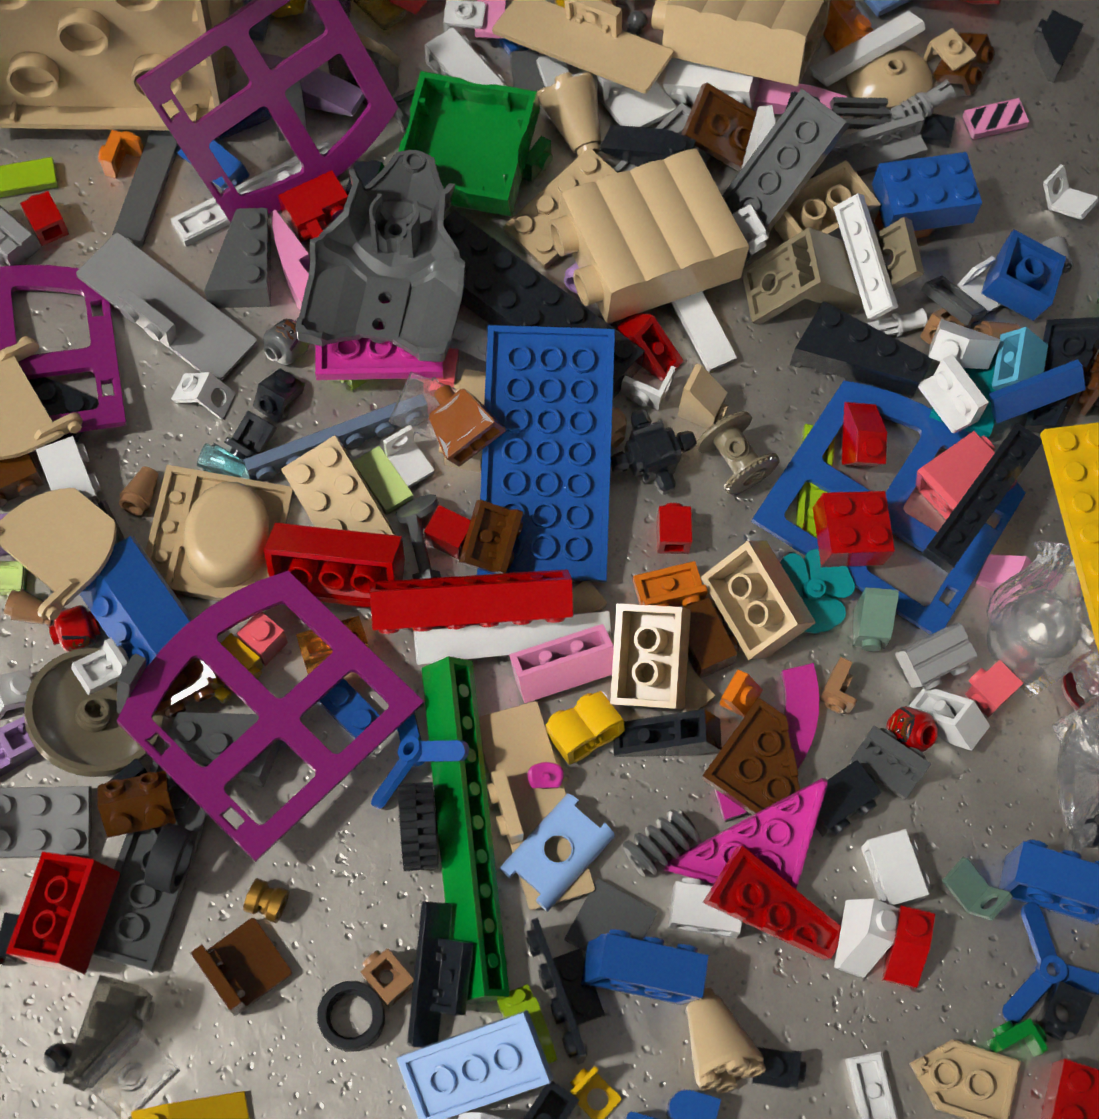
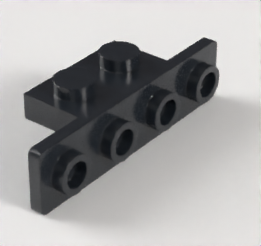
[407,901,473,1047]

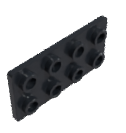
[526,918,605,1065]

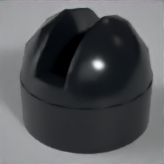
[43,1043,74,1074]

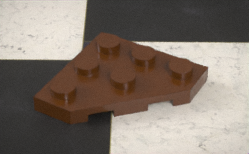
[701,697,800,815]

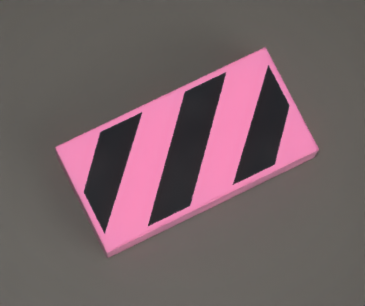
[963,98,1029,140]

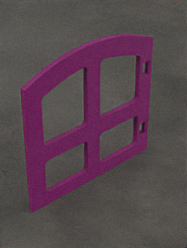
[136,0,398,223]
[0,265,127,434]
[117,571,424,862]

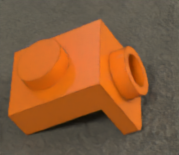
[98,130,144,179]
[719,669,763,717]

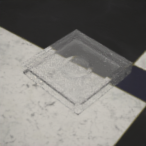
[80,1025,181,1119]

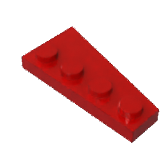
[703,846,841,960]

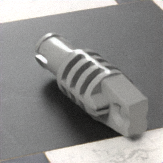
[879,80,956,130]

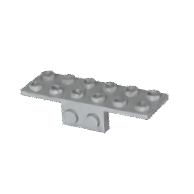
[76,233,257,381]

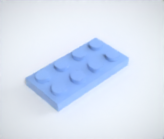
[396,1010,554,1119]

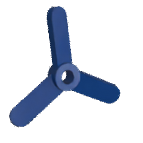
[371,712,469,809]
[1002,902,1099,1024]

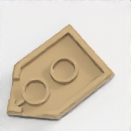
[910,1039,1021,1119]

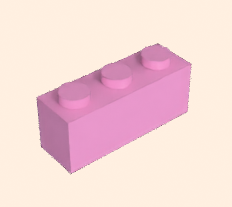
[509,624,614,704]

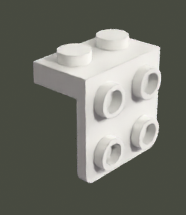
[597,75,676,127]

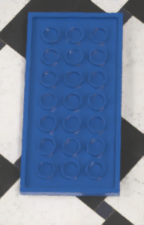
[477,325,615,582]

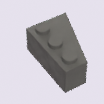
[204,208,271,308]

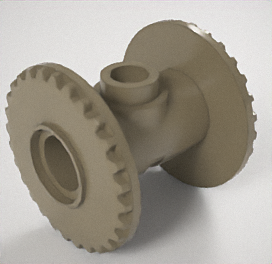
[696,411,780,495]

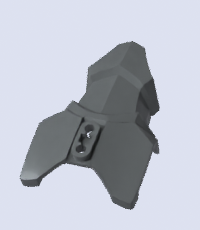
[295,150,466,362]

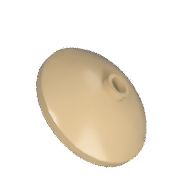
[846,45,933,110]

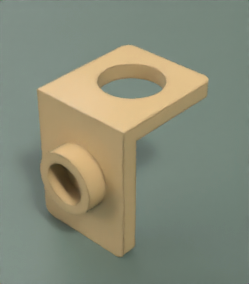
[923,28,976,71]

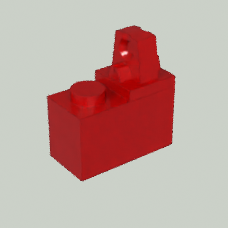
[278,170,348,243]

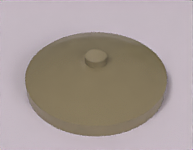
[24,648,163,777]

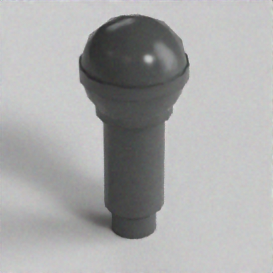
[627,10,648,36]

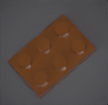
[681,82,757,172]

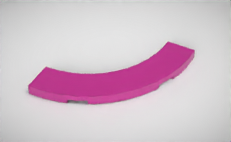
[714,663,819,822]

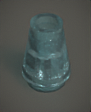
[197,443,246,478]

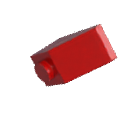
[616,313,684,381]
[842,402,887,467]
[882,906,936,988]

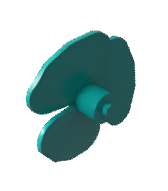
[780,549,855,634]

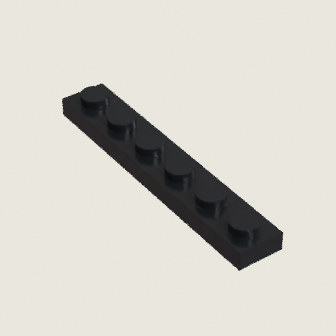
[921,423,1042,573]

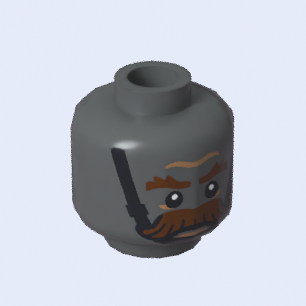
[263,318,310,365]

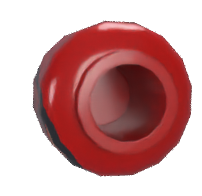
[49,605,101,652]
[887,706,938,752]

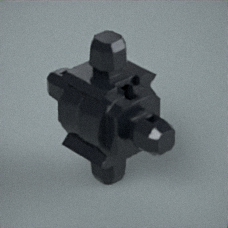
[610,409,697,495]

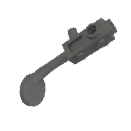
[396,494,446,629]

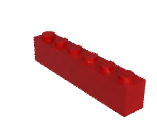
[369,569,573,634]

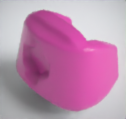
[528,762,564,788]

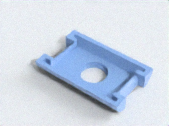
[499,793,615,912]

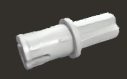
[867,308,928,337]

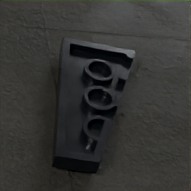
[1026,317,1099,432]

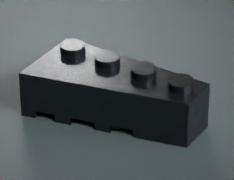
[789,301,933,399]

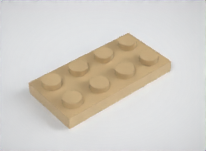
[503,148,617,270]
[281,435,397,536]

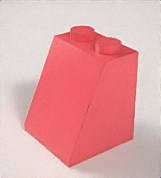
[915,431,1018,520]

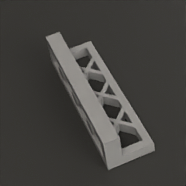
[813,113,928,177]

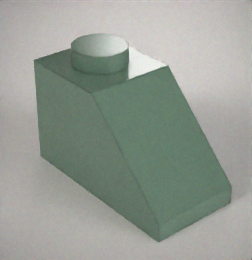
[853,587,899,652]

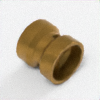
[243,878,290,923]

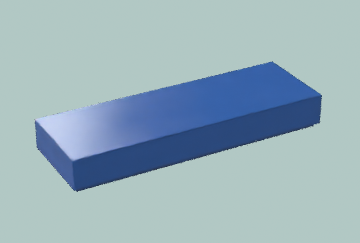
[989,359,1086,424]

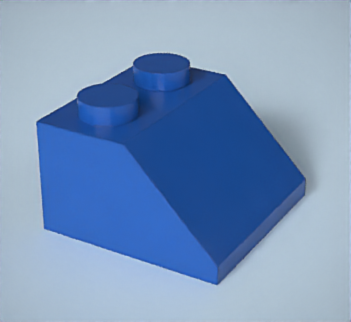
[981,230,1066,321]

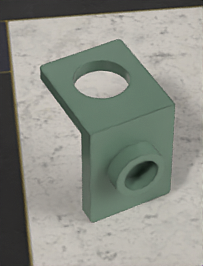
[942,857,1013,920]

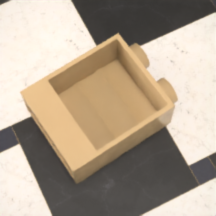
[652,0,831,86]
[549,149,749,323]

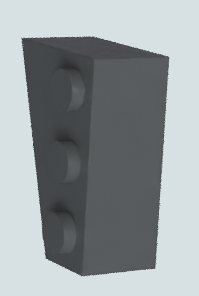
[164,712,283,787]

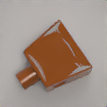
[429,385,507,467]

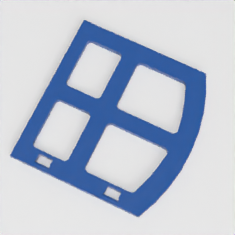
[751,381,1026,635]

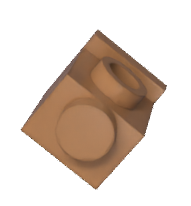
[360,948,414,1009]

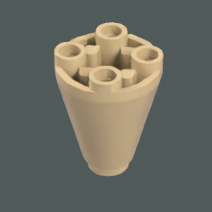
[537,72,601,157]
[687,988,766,1094]

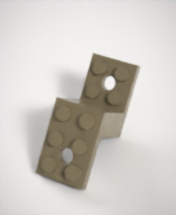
[742,217,924,325]

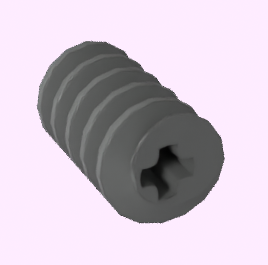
[623,809,701,877]

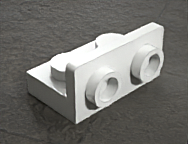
[918,354,989,433]

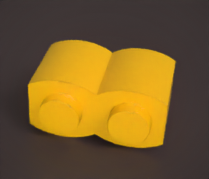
[546,691,625,765]

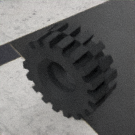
[398,782,439,871]

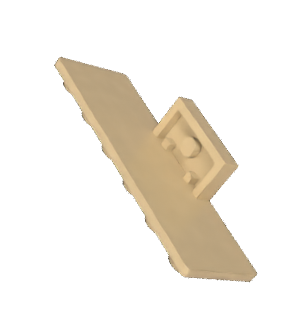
[492,0,673,94]
[479,701,595,911]

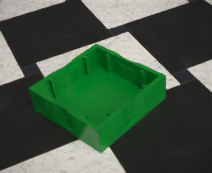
[398,71,540,217]

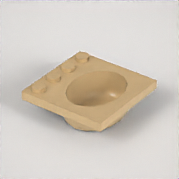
[145,465,294,601]

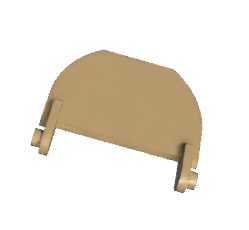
[0,336,83,460]
[0,488,117,620]

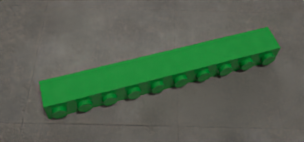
[422,656,510,1004]

